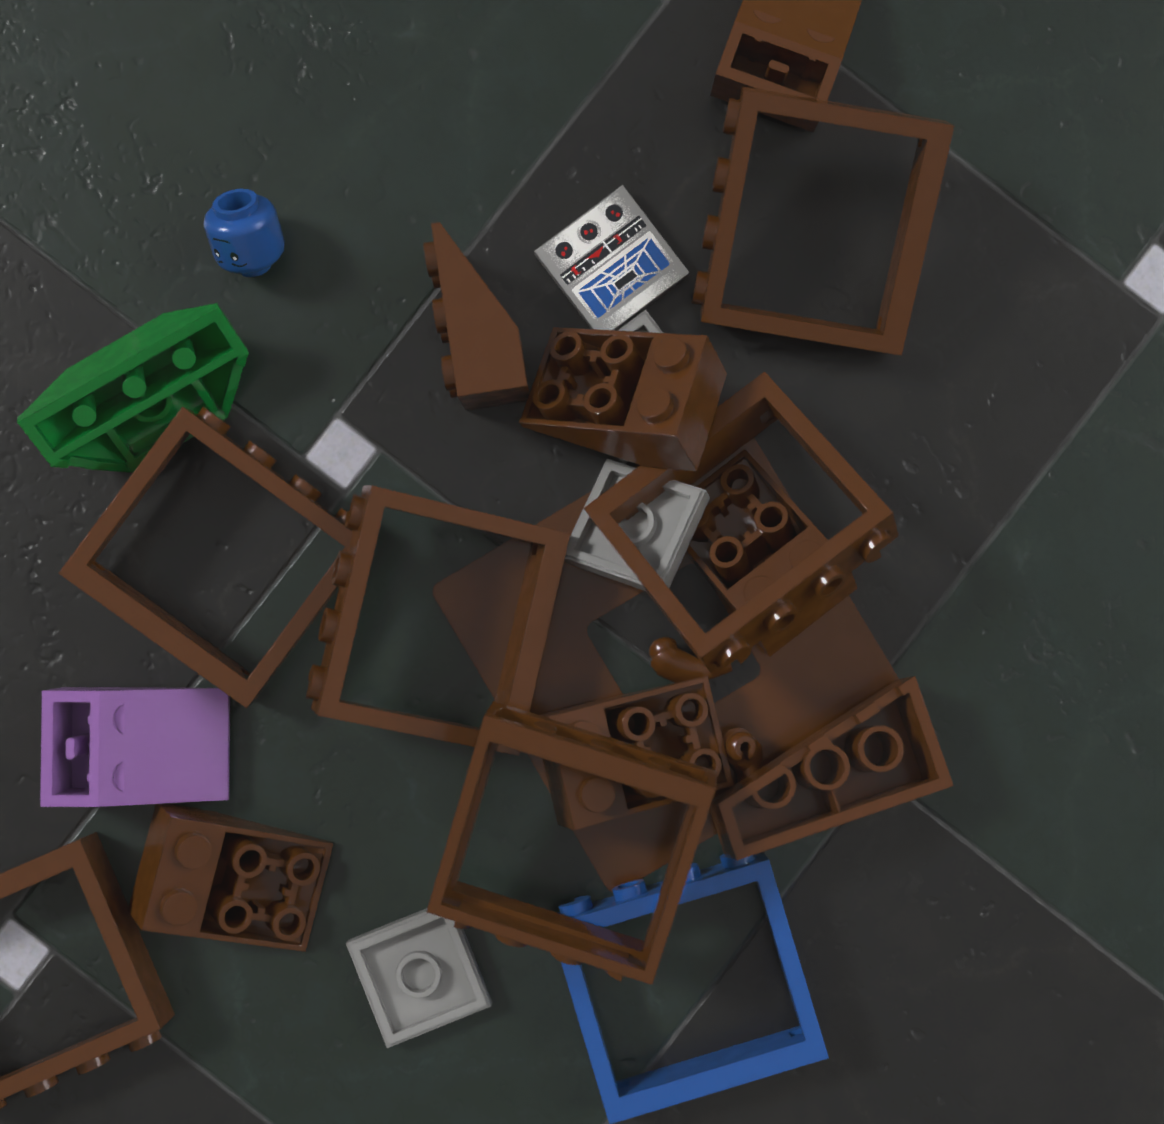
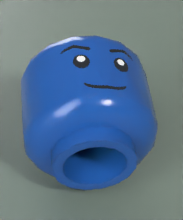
[204,189,284,277]

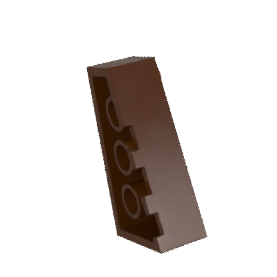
[709,676,954,860]

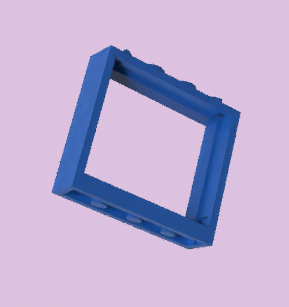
[558,852,829,1124]

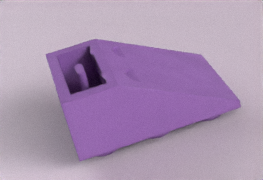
[40,687,230,807]

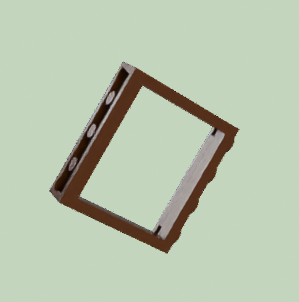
[692,86,955,356]
[584,372,899,676]
[58,406,353,708]
[306,485,570,756]
[426,701,717,985]
[0,831,175,1109]

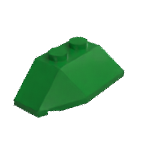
[17,303,249,473]

